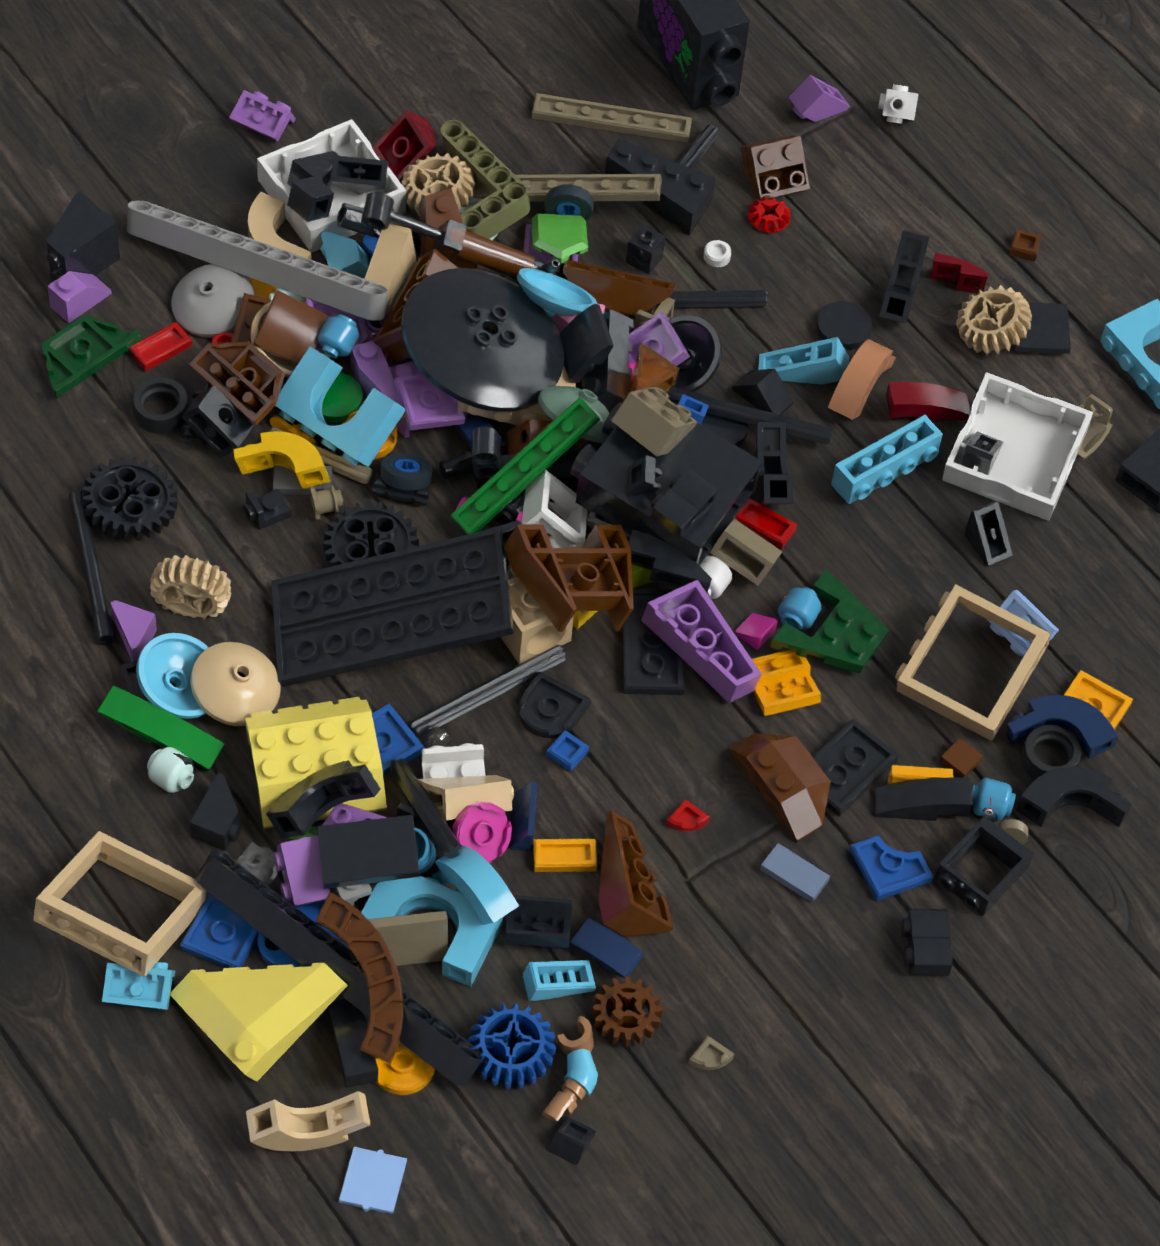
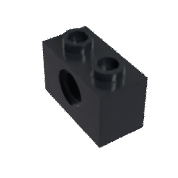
[182,385,254,457]

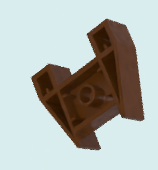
[504,524,634,632]

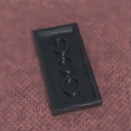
[622,588,684,695]

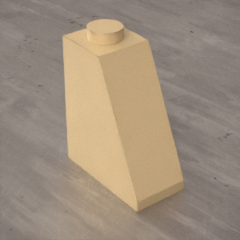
[365,223,417,314]
[417,775,514,820]

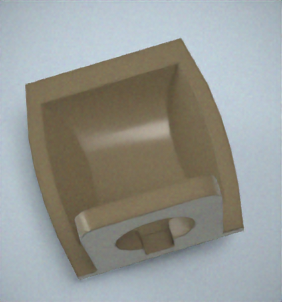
[1077,394,1113,459]

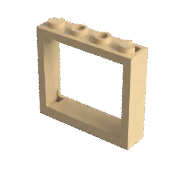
[895,584,1051,742]
[33,831,207,977]

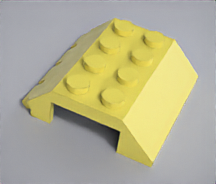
[245,697,387,829]

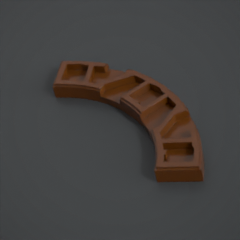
[315,892,404,1065]

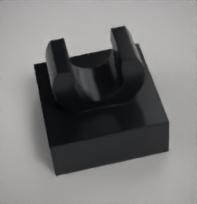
[627,455,662,496]

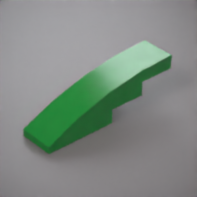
[97,686,225,771]

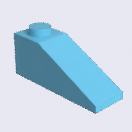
[758,337,850,385]

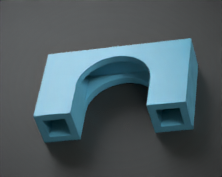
[1100,299,1160,409]
[275,346,406,467]
[361,876,503,987]

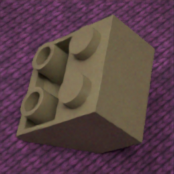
[612,387,697,456]

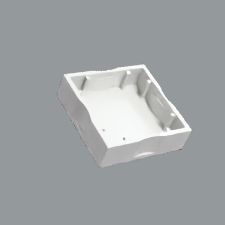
[257,119,406,253]
[942,372,1093,521]

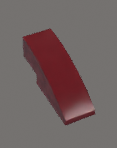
[886,382,971,422]

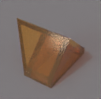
[631,342,679,392]

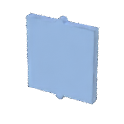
[339,1147,407,1215]

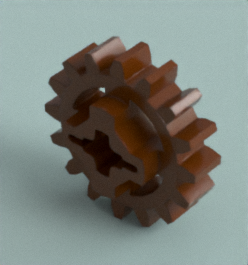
[592,976,663,1047]

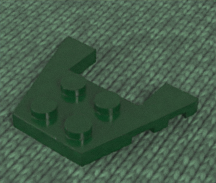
[770,570,889,673]

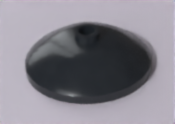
[651,315,722,394]

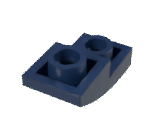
[570,918,644,979]

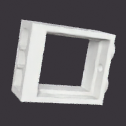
[522,470,588,548]

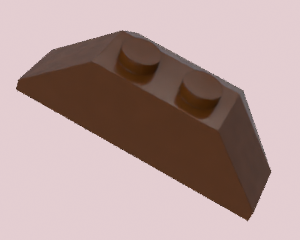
[563,259,676,317]
[189,342,285,425]
[728,734,831,843]

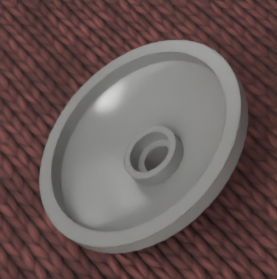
[171,264,255,338]

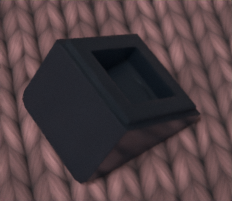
[549,1117,596,1165]

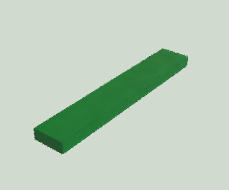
[451,397,601,535]

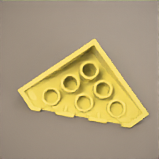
[170,963,348,1081]

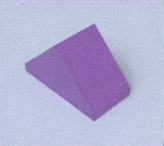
[110,600,157,661]

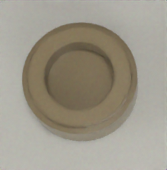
[998,819,1029,845]

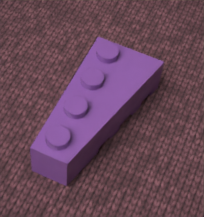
[641,580,762,703]

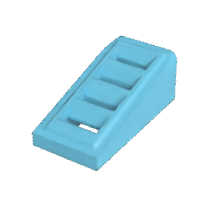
[523,960,596,1001]

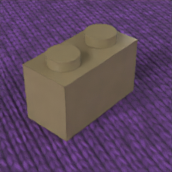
[710,519,782,586]

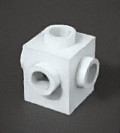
[878,84,919,124]

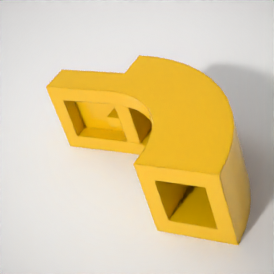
[234,431,330,489]

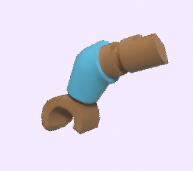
[542,1016,598,1121]

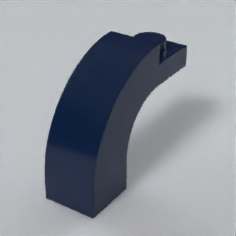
[1006,695,1118,759]

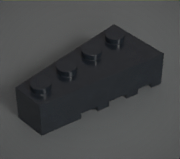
[605,138,715,236]

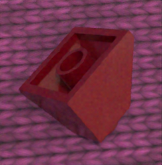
[372,110,438,183]

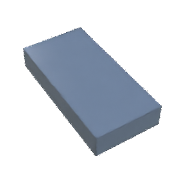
[760,843,830,903]

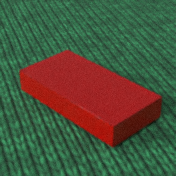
[129,322,192,372]
[734,498,797,550]

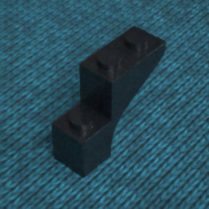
[287,151,339,222]

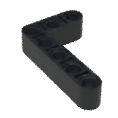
[471,427,581,489]

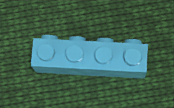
[831,415,943,504]

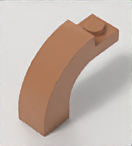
[828,339,896,420]

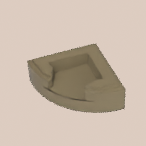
[688,1036,734,1070]

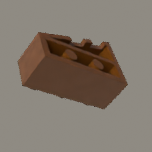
[419,188,478,269]

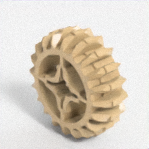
[402,152,475,216]
[956,285,1032,355]
[150,555,231,619]

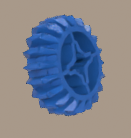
[468,1002,556,1090]

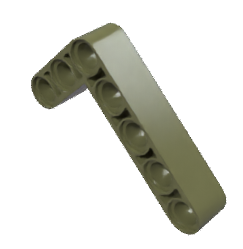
[441,120,530,239]

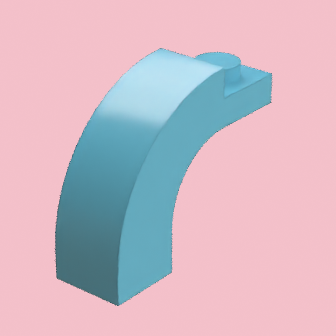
[432,845,519,925]

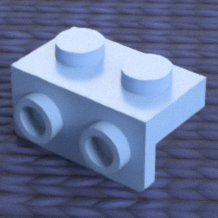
[987,590,1059,657]

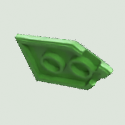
[531,214,588,263]

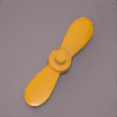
[270,416,317,445]

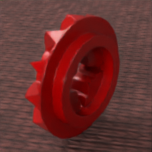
[748,196,791,233]

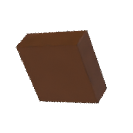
[1009,229,1042,261]
[940,738,983,778]

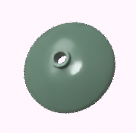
[538,386,609,443]

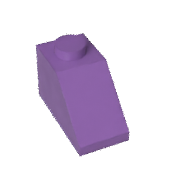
[788,75,850,122]
[48,271,112,323]

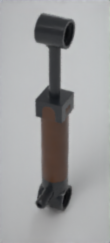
[361,192,567,280]

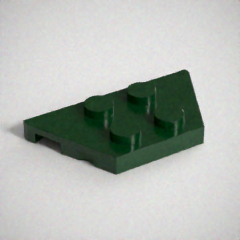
[41,315,142,398]

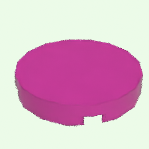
[452,801,512,863]

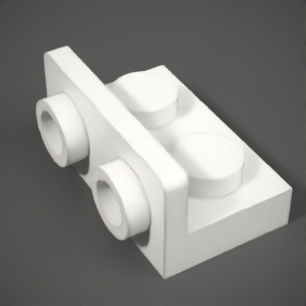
[421,743,485,779]

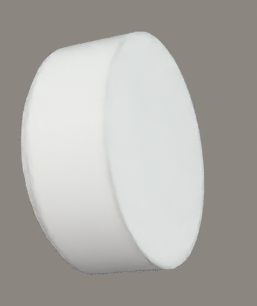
[703,240,731,267]

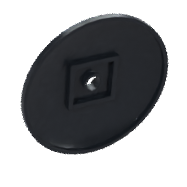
[401,268,564,412]

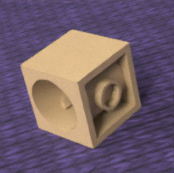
[501,577,574,664]

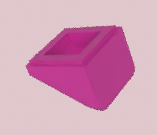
[734,613,777,650]

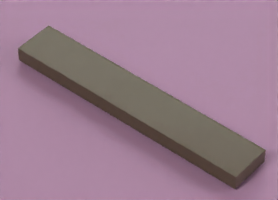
[532,93,692,143]

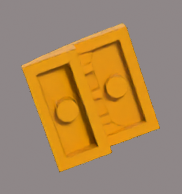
[752,649,821,716]

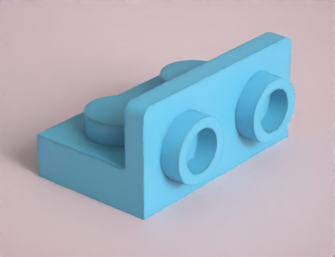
[102,962,175,1010]

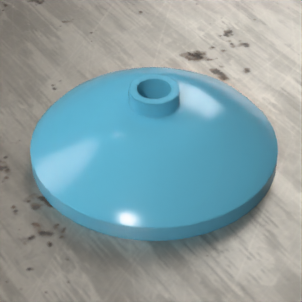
[517,268,597,316]
[136,633,209,719]

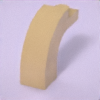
[248,192,311,260]
[246,1091,370,1151]

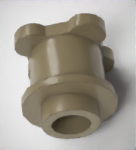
[309,485,343,521]

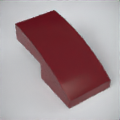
[930,253,988,294]

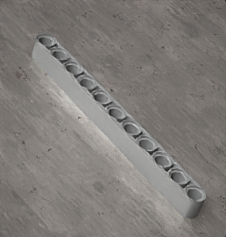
[127,200,388,320]

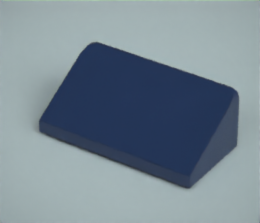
[508,781,538,851]

